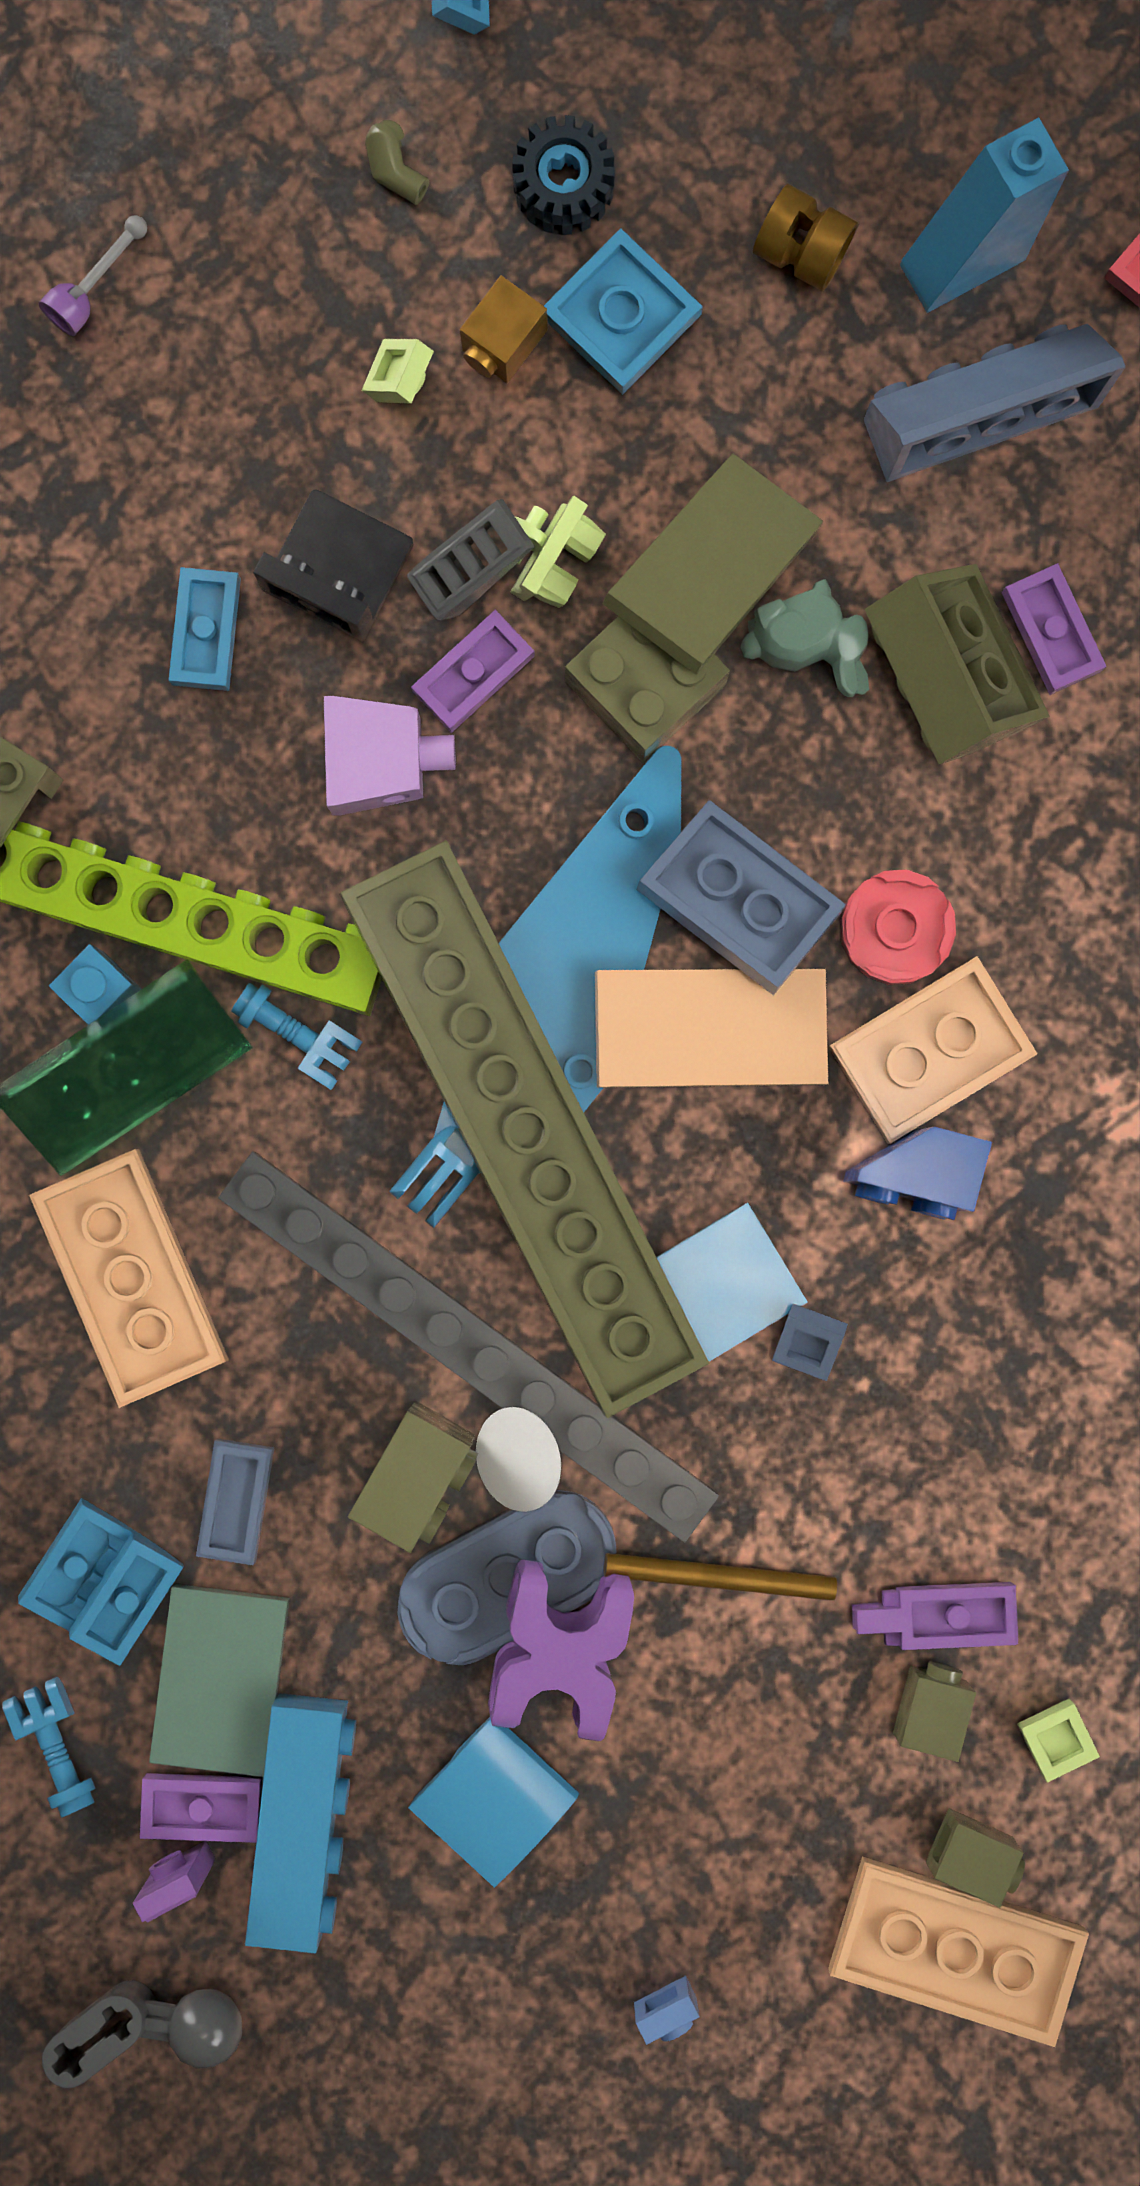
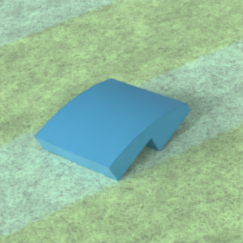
[18,1498,183,1666]
[408,1717,579,1888]

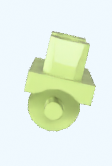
[510,496,606,608]

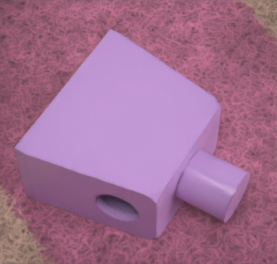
[324,696,456,815]

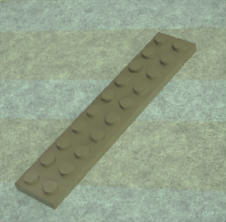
[339,840,710,1418]

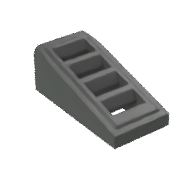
[407,499,535,620]

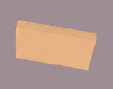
[828,956,1037,1144]

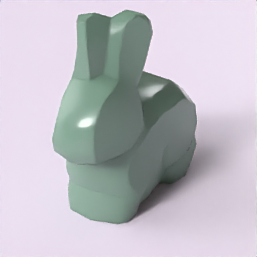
[740,579,870,697]

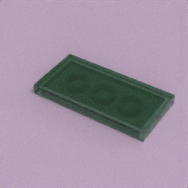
[0,959,253,1176]

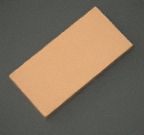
[595,969,828,1088]
[29,1149,229,1408]
[828,1856,1089,2047]

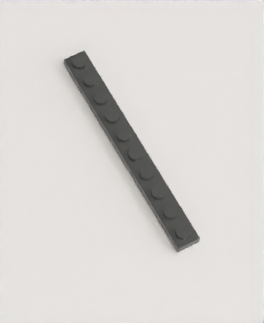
[218,1151,719,1543]

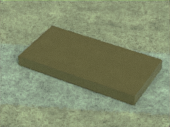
[603,453,823,675]

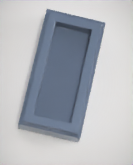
[196,1439,274,1565]

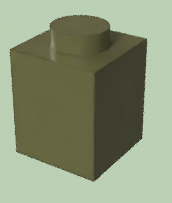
[893,1661,976,1762]
[926,1808,1025,1908]

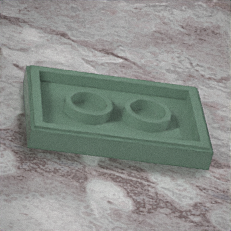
[149,1584,290,1777]

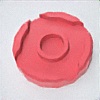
[840,870,956,985]

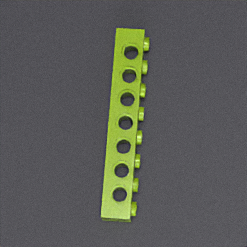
[0,821,382,1016]

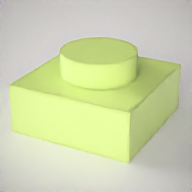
[361,339,434,403]
[1017,1699,1100,1783]

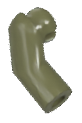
[365,120,430,205]

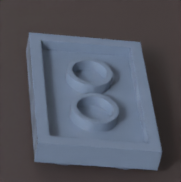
[636,800,846,996]

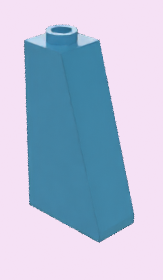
[900,117,1069,313]

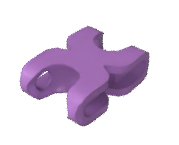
[488,1559,634,1741]

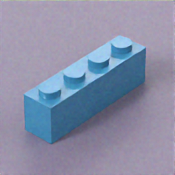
[245,1693,356,1953]

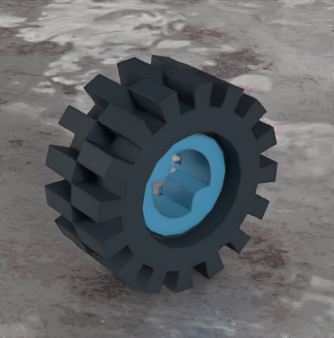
[512,115,615,235]

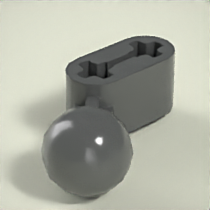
[42,1980,242,2088]

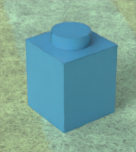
[49,944,144,1032]

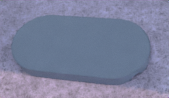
[397,1490,616,1665]

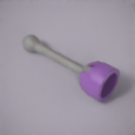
[38,215,147,336]

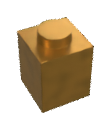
[460,275,548,384]

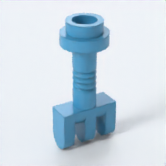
[231,983,363,1090]
[2,1677,96,1818]

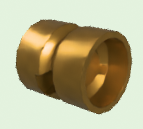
[752,183,859,291]

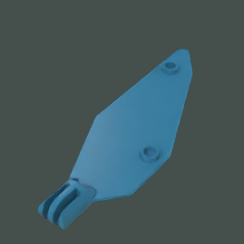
[389,746,681,1228]

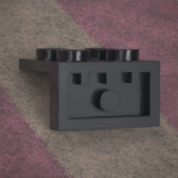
[253,489,414,642]

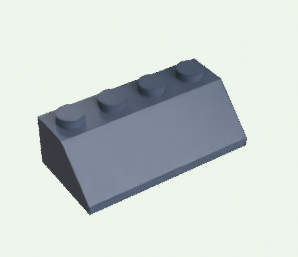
[864,324,1126,482]

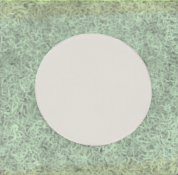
[476,1407,561,1512]

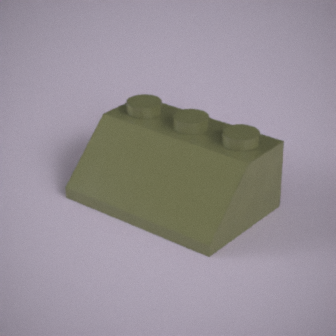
[864,564,1050,764]

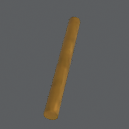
[604,1553,837,1601]

